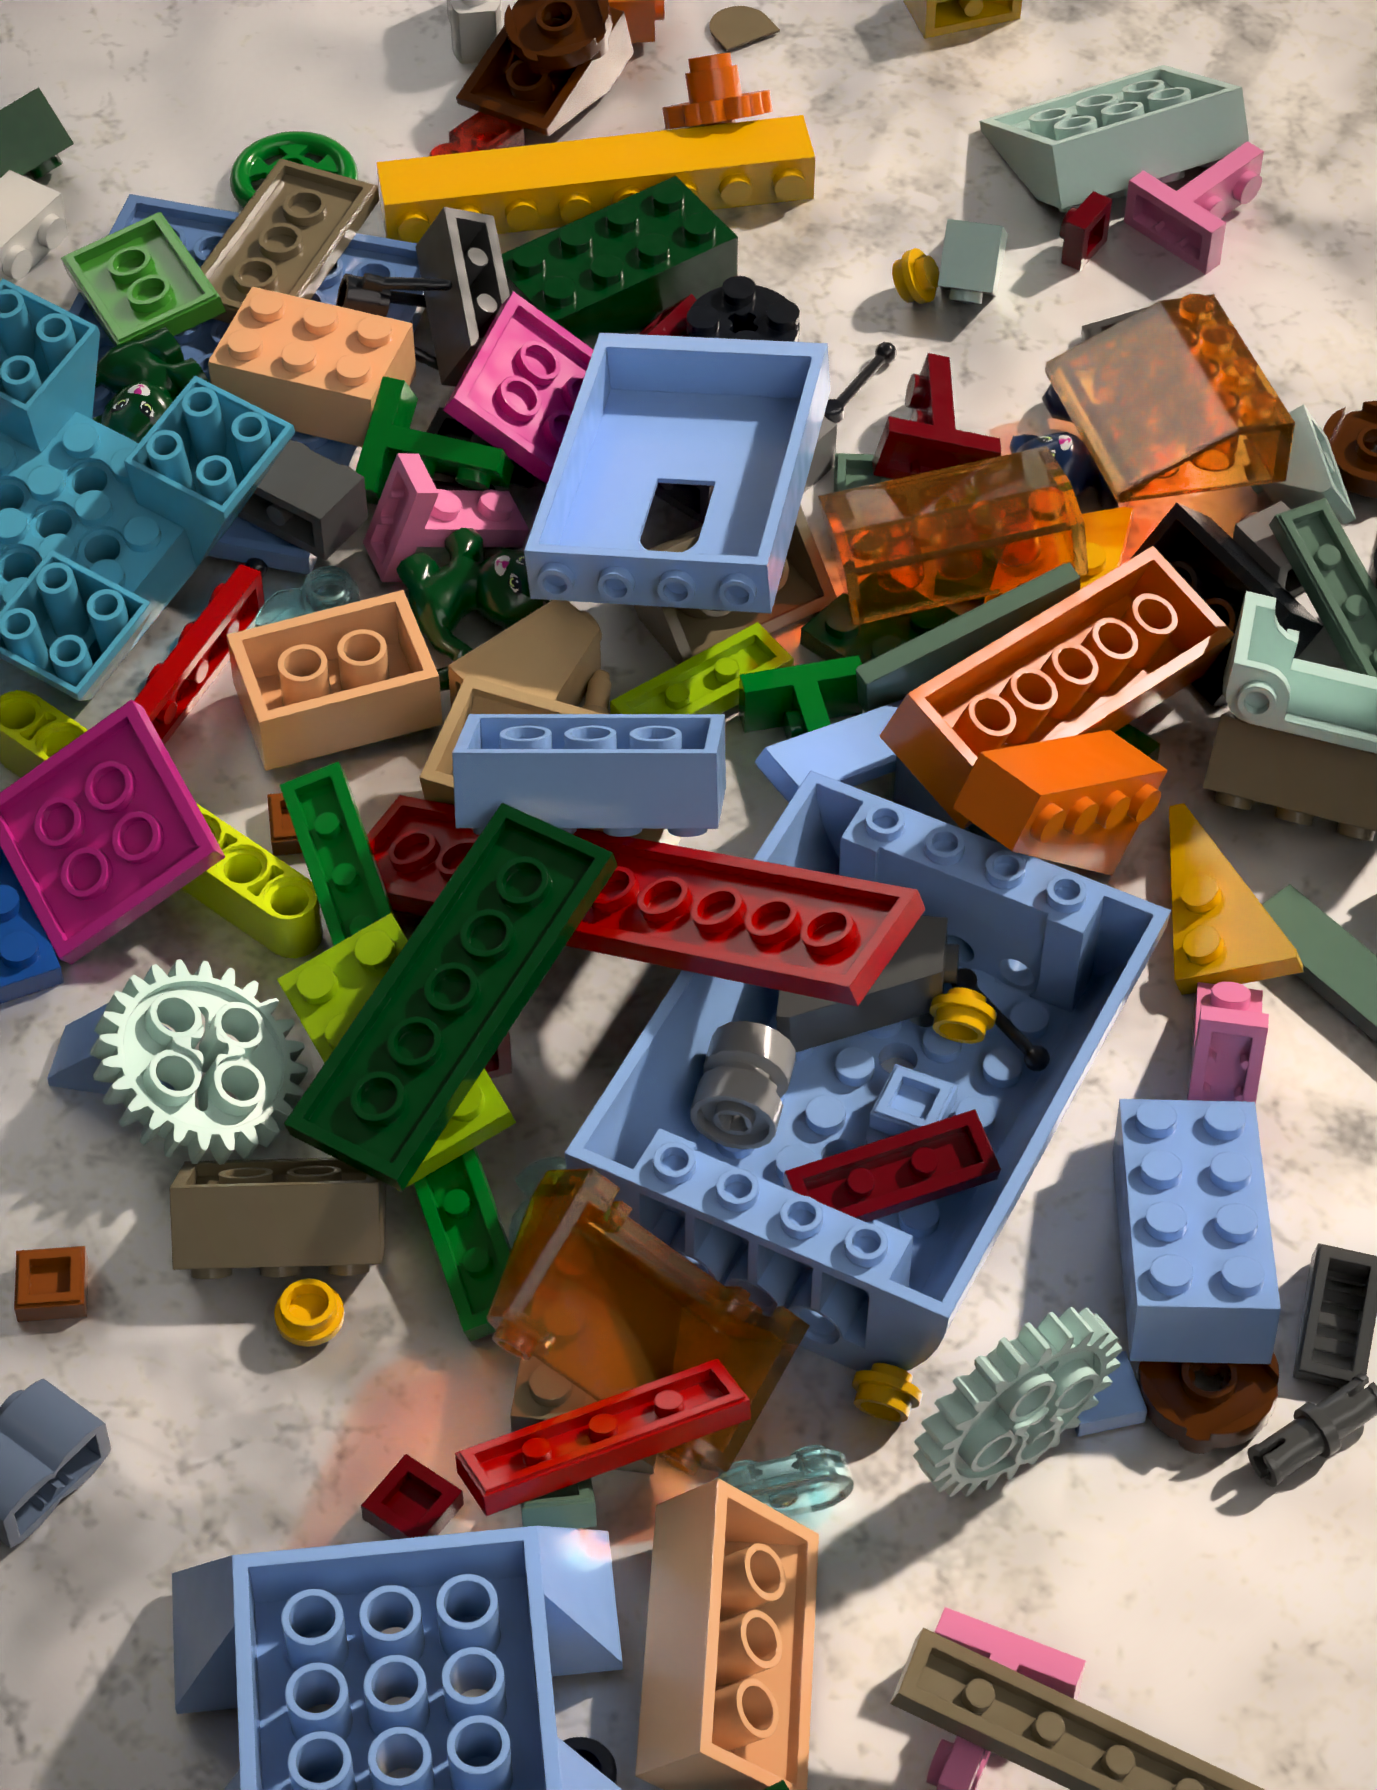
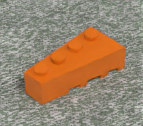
[952,730,1168,876]

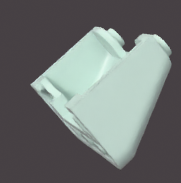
[1222,591,1377,754]

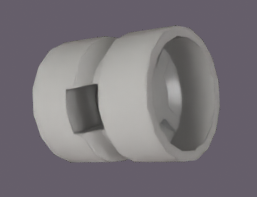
[690,1021,796,1149]

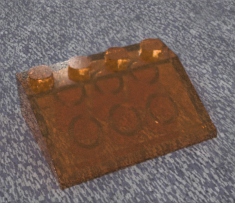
[1045,294,1295,503]
[818,446,1089,625]

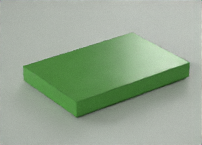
[61,212,226,347]

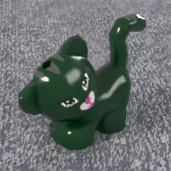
[93,327,209,443]
[396,528,552,692]

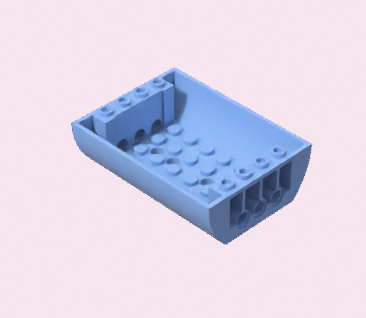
[565,770,1171,1371]

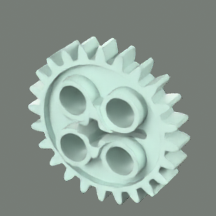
[90,960,308,1165]
[913,1307,1122,1497]

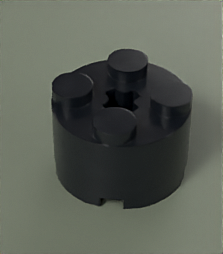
[686,276,800,342]

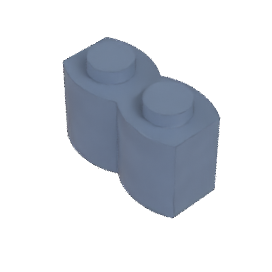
[0,1378,111,1548]

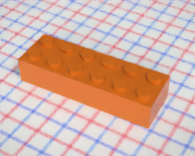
[880,546,1235,829]

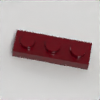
[782,1109,1001,1222]

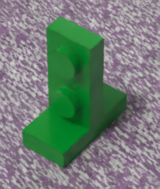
[356,376,515,505]
[739,655,863,740]

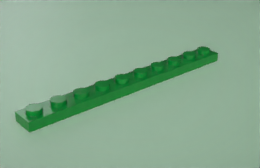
[280,761,530,1342]

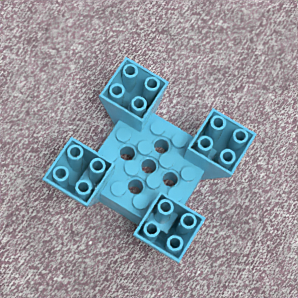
[0,278,295,701]

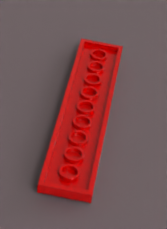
[367,795,926,1007]

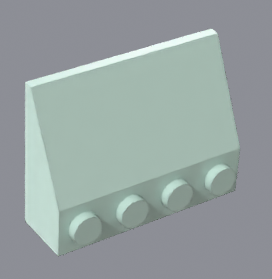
[979,65,1249,213]

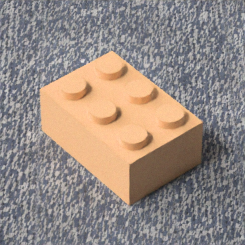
[208,287,416,447]
[227,590,443,771]

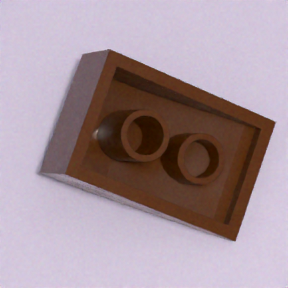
[456,7,634,136]

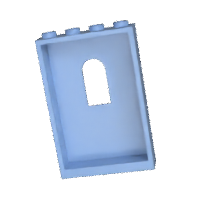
[524,333,831,613]

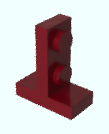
[872,353,1001,496]

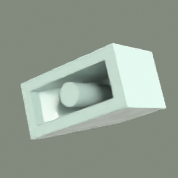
[938,219,1008,304]
[1242,404,1356,524]

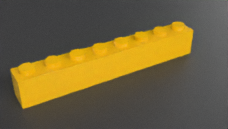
[376,115,815,243]

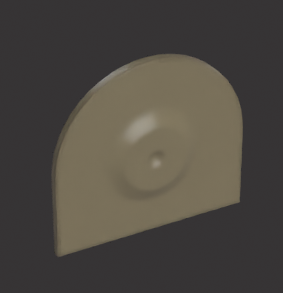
[709,6,780,52]

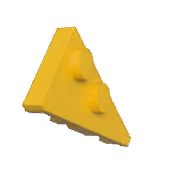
[1169,803,1303,995]

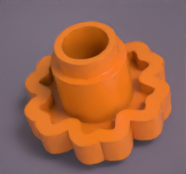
[662,52,773,129]

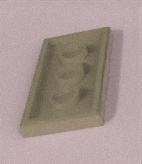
[200,158,379,324]

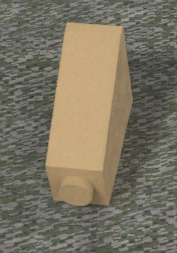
[448,600,602,707]

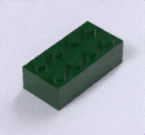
[502,176,738,350]

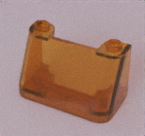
[487,1168,810,1476]

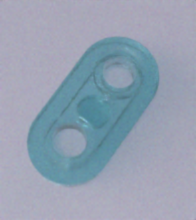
[714,1445,854,1517]

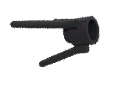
[336,273,452,371]

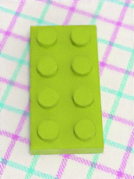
[277,913,516,1192]

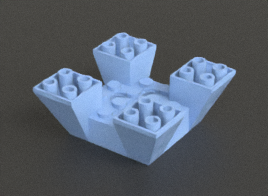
[172,1526,623,1790]

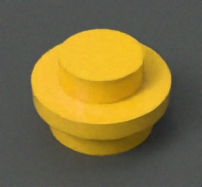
[892,248,940,304]
[930,987,997,1044]
[274,1278,344,1347]
[852,1363,922,1422]

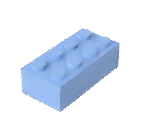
[452,714,726,837]
[1113,1099,1281,1364]

